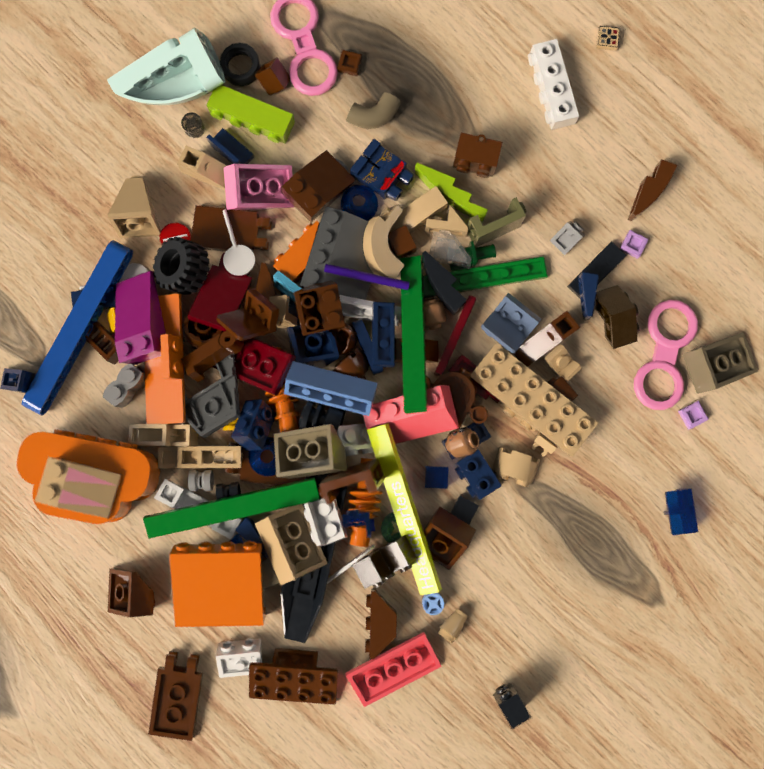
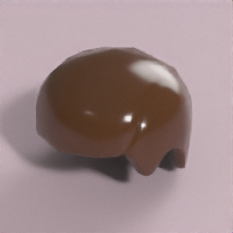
[328,322,357,355]

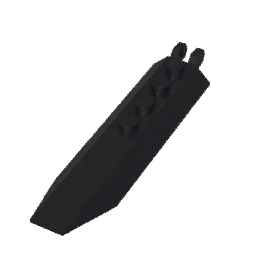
[281,473,347,643]

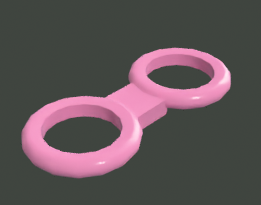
[270,0,338,96]
[634,300,698,410]

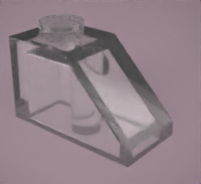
[429,230,472,268]

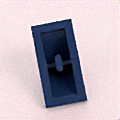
[0,368,36,393]

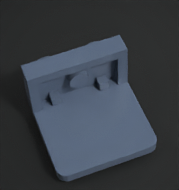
[481,293,542,353]

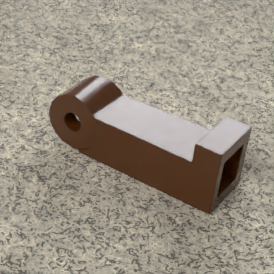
[181,331,244,382]

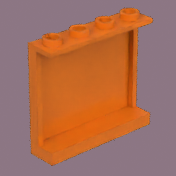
[169,541,266,627]

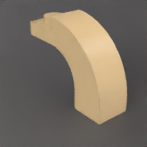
[363,205,405,279]

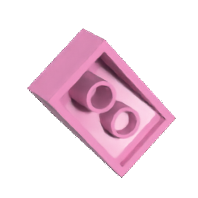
[224,164,294,210]

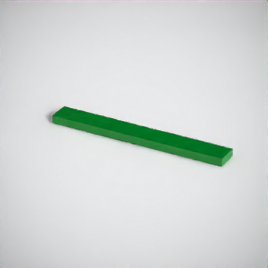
[400,256,428,414]
[143,477,320,539]

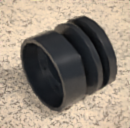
[298,400,346,432]

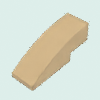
[389,186,448,233]
[128,424,198,447]

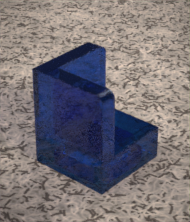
[425,466,449,489]

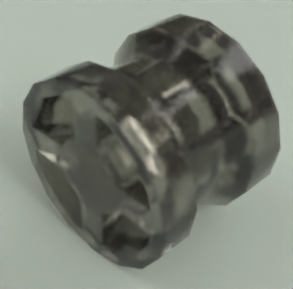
[181,112,205,138]

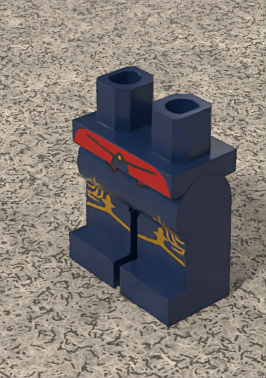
[350,139,414,201]

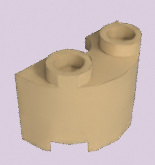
[492,447,540,487]

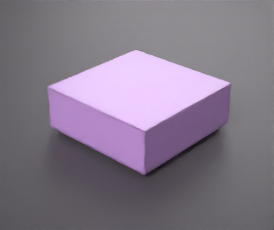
[620,230,649,259]
[678,401,709,430]

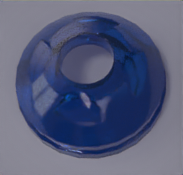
[341,185,378,221]
[248,437,276,476]

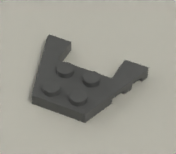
[185,354,241,438]

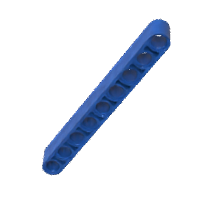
[22,240,133,416]

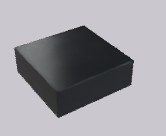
[451,496,479,525]

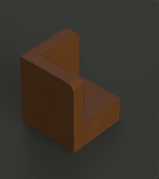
[255,57,290,95]
[388,226,417,260]

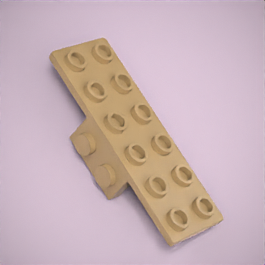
[470,343,598,456]

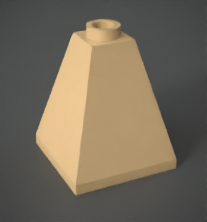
[108,176,161,238]

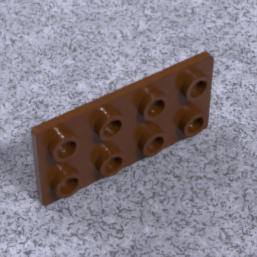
[249,648,338,705]

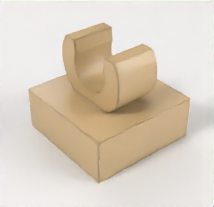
[532,432,557,457]

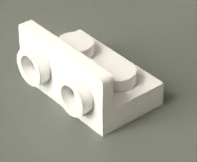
[337,423,374,456]
[304,498,348,546]
[216,638,263,678]

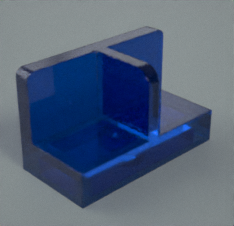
[663,488,698,535]

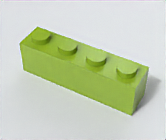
[207,85,295,144]

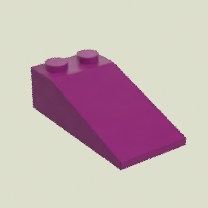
[115,271,166,365]

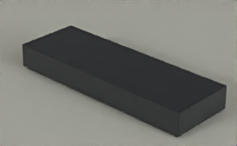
[567,241,627,299]

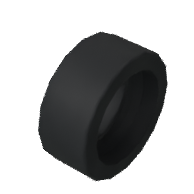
[220,43,261,86]

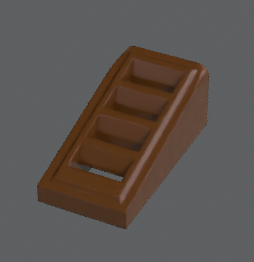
[85,321,118,365]

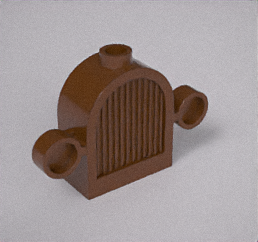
[426,367,488,430]

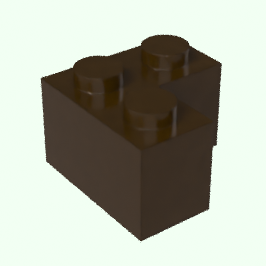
[595,285,639,349]
[352,535,418,589]

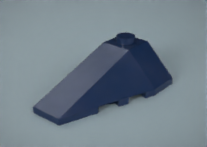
[280,291,339,368]

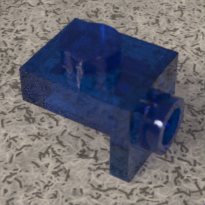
[342,510,375,538]

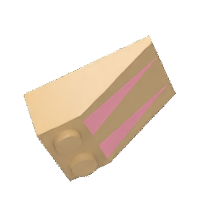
[35,457,122,518]

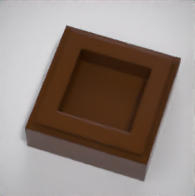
[337,50,362,76]

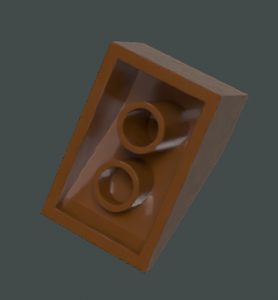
[281,150,356,223]

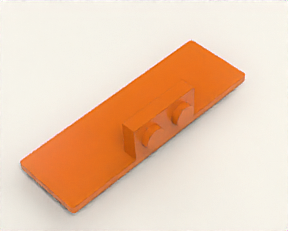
[144,294,186,424]

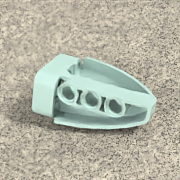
[107,27,225,105]

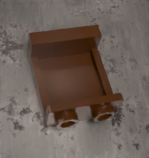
[319,458,385,505]

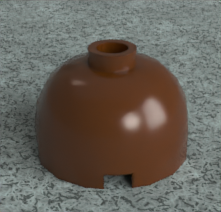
[330,347,369,380]

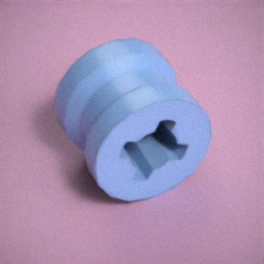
[422,592,444,615]

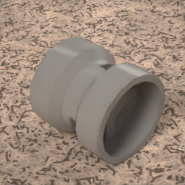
[188,470,214,491]

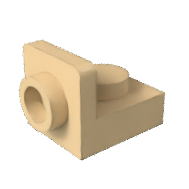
[545,343,582,381]

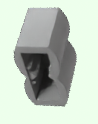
[103,363,145,408]

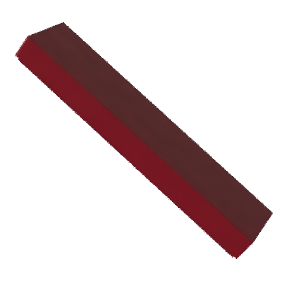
[434,295,477,377]

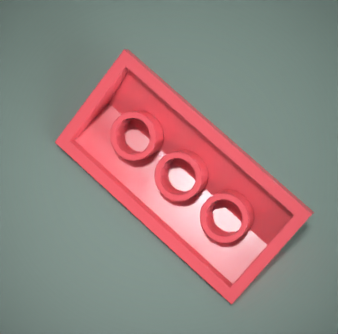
[345,632,442,707]

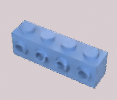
[284,361,378,416]

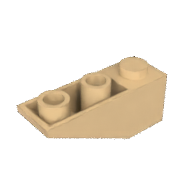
[177,145,227,191]

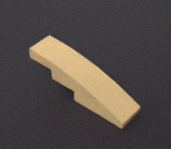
[158,446,242,469]

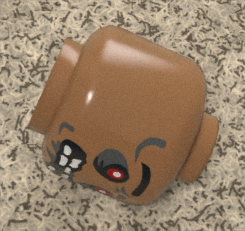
[445,427,479,458]

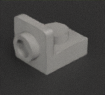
[550,221,584,255]

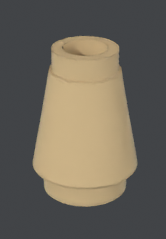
[438,609,467,643]

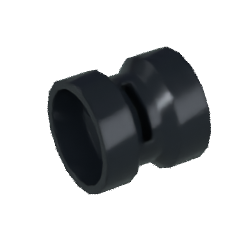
[216,481,241,499]

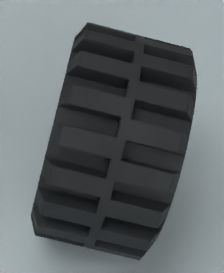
[153,237,210,295]

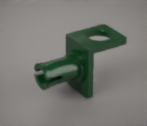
[448,241,496,271]

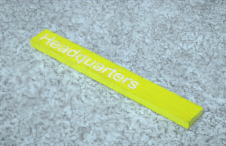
[367,423,442,595]

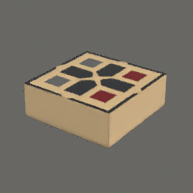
[596,26,620,51]

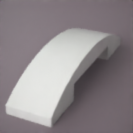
[154,479,241,539]

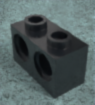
[493,684,532,729]

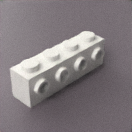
[528,39,579,130]

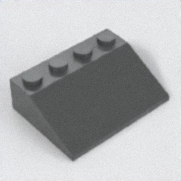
[300,206,374,300]

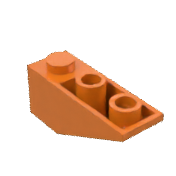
[273,221,320,284]

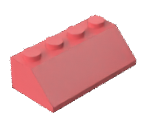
[363,386,459,444]

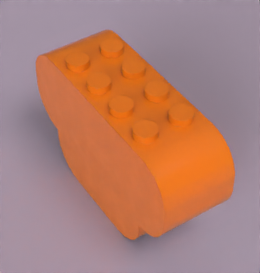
[17,429,160,524]

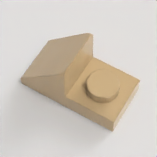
[425,205,468,237]

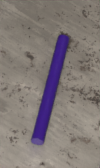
[324,264,410,290]

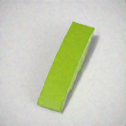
[415,163,488,223]

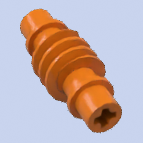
[265,347,300,433]
[347,458,383,547]

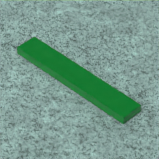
[423,256,548,298]

